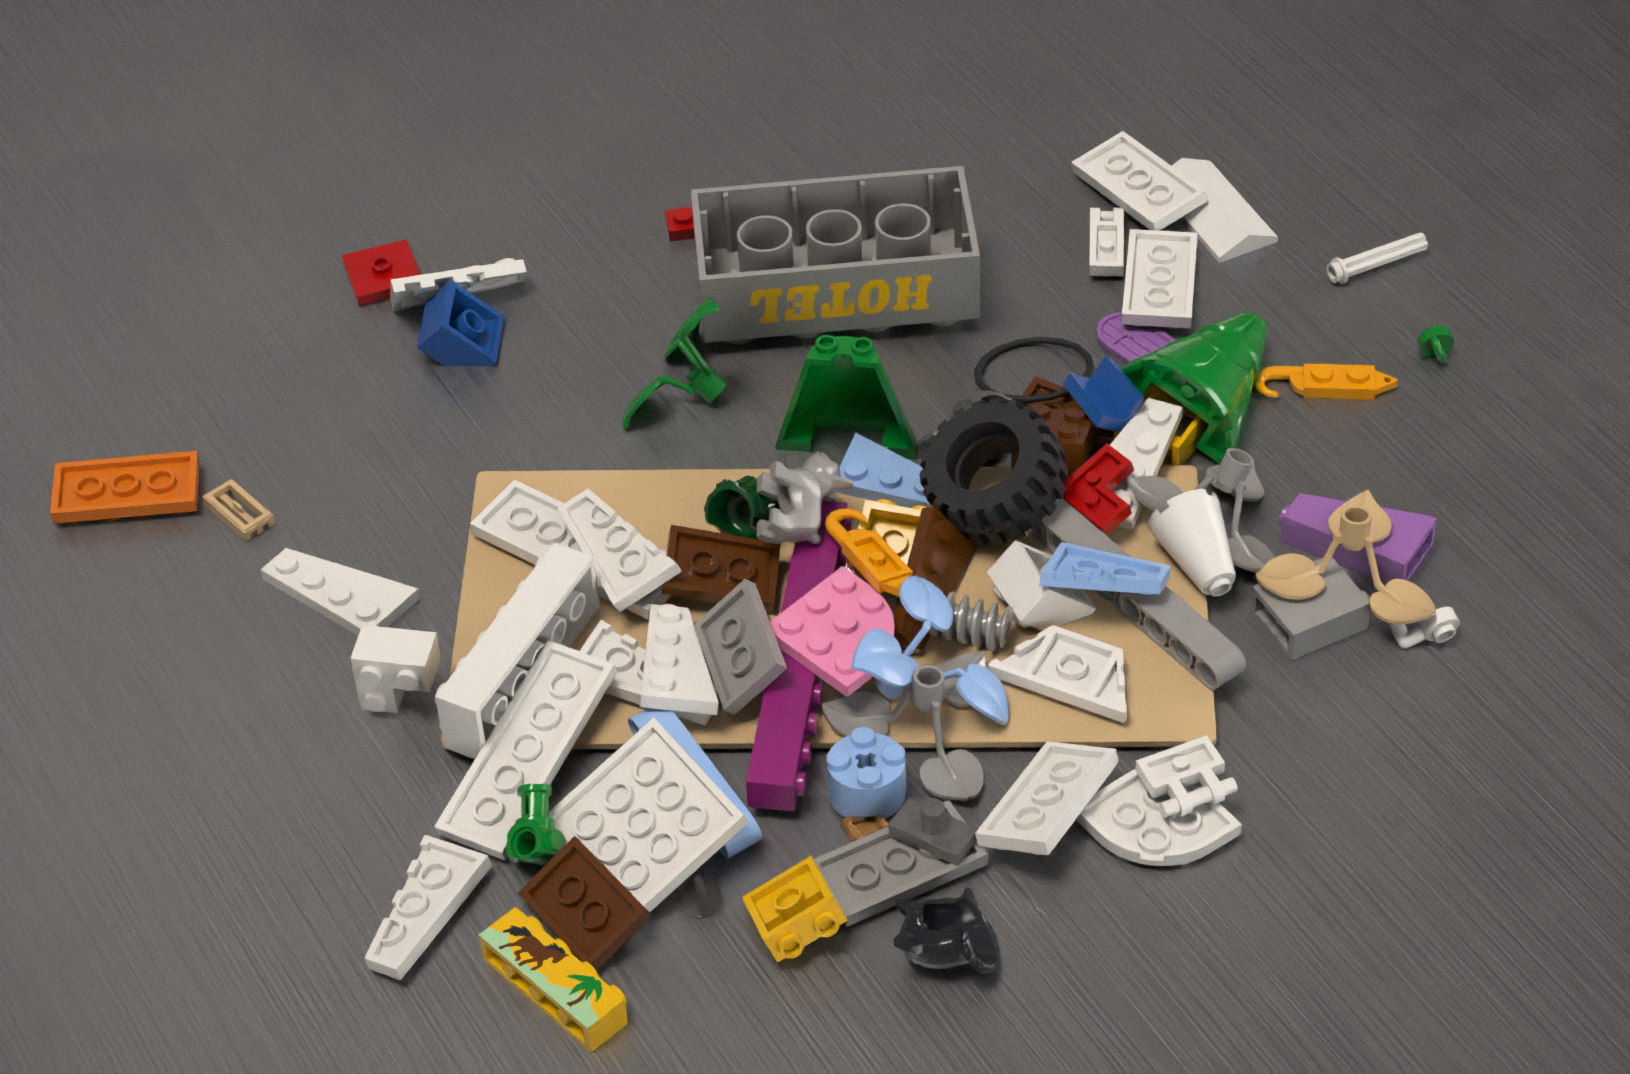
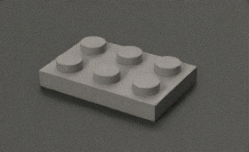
[693,579,787,715]

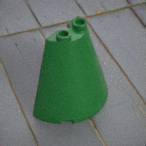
[776,335,918,459]

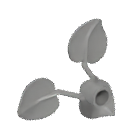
[1127,448,1275,572]
[822,651,987,801]

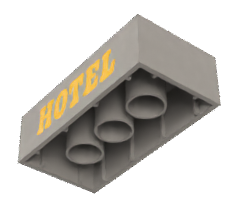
[691,166,980,344]

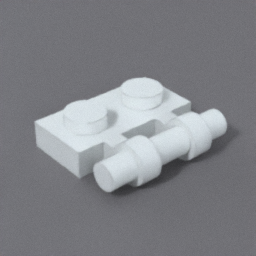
[1135,735,1238,818]

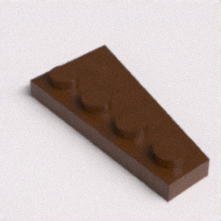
[893,506,975,654]

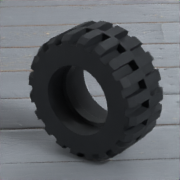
[919,398,1068,545]

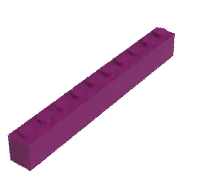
[746,501,854,811]

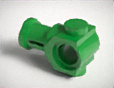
[506,784,565,867]

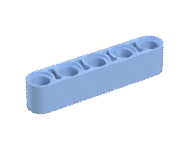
[628,708,762,859]

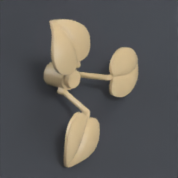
[1256,490,1435,624]

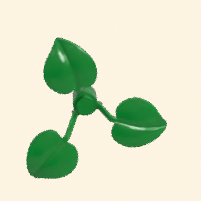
[622,297,727,432]

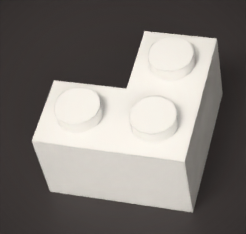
[350,625,441,713]

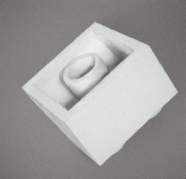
[987,540,1096,631]

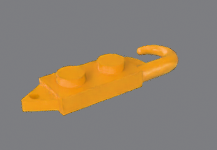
[1255,363,1398,400]
[825,508,913,597]

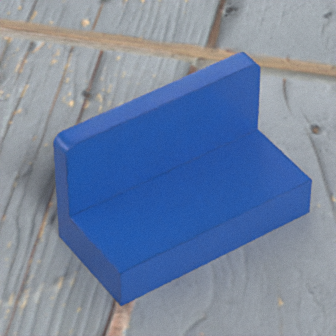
[1063,357,1144,432]

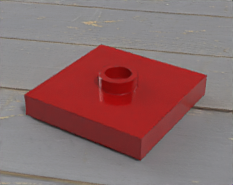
[342,239,420,306]

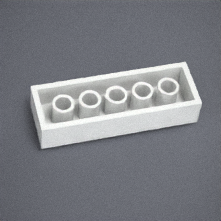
[435,542,600,759]

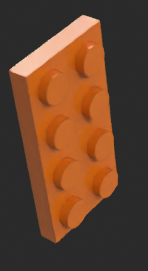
[50,451,200,523]

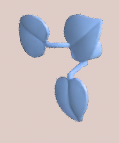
[851,575,1009,725]

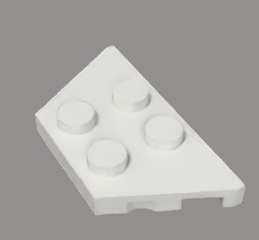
[988,625,1127,723]

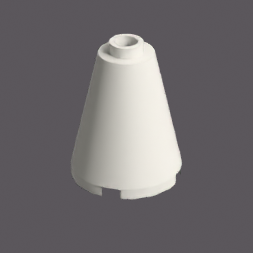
[1148,489,1236,596]

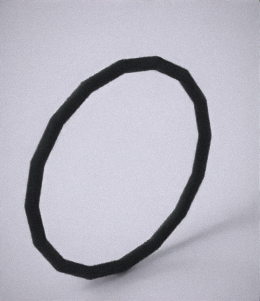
[974,337,1094,403]

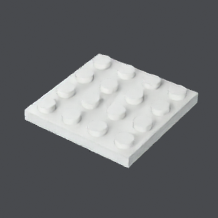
[549,717,749,912]

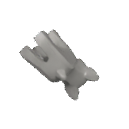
[757,451,854,544]

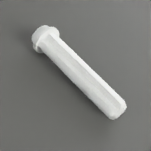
[1326,233,1428,284]

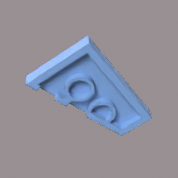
[835,433,931,508]
[1039,542,1171,595]

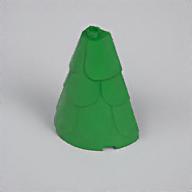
[1121,312,1268,464]

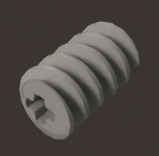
[929,592,1013,652]

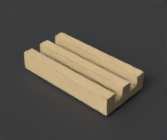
[202,479,275,542]

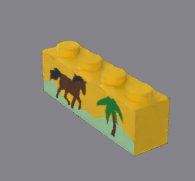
[478,906,628,1053]

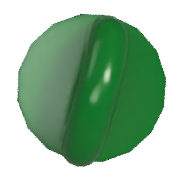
[1417,326,1454,364]

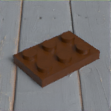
[661,525,781,612]
[518,836,652,971]

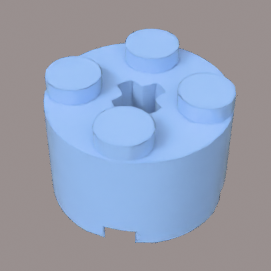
[826,727,906,821]

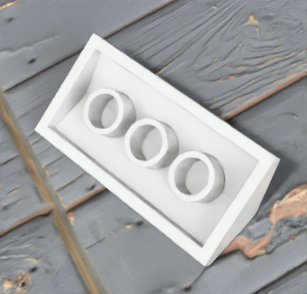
[1172,158,1278,263]

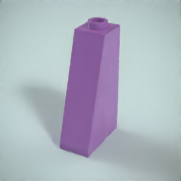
[1278,493,1437,584]

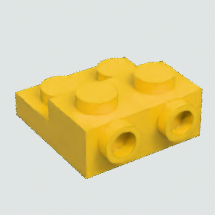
[848,499,925,575]
[742,856,848,963]

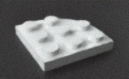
[1076,769,1242,866]

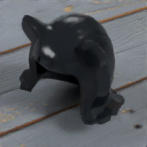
[893,887,1000,974]

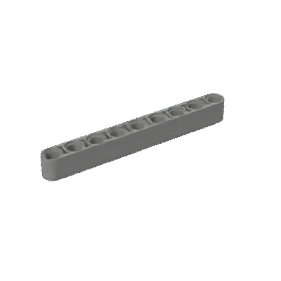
[1026,498,1247,690]

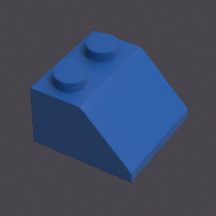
[417,280,504,366]

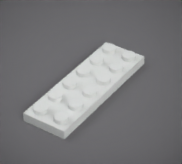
[470,480,672,620]
[434,640,617,861]

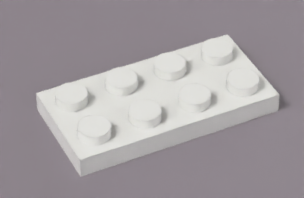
[1071,131,1207,231]
[1121,229,1198,329]
[975,741,1119,855]

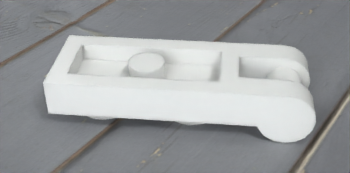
[1089,207,1124,277]

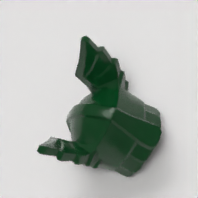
[704,476,782,539]

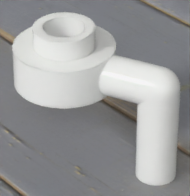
[1386,607,1460,649]

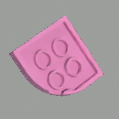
[770,566,895,697]

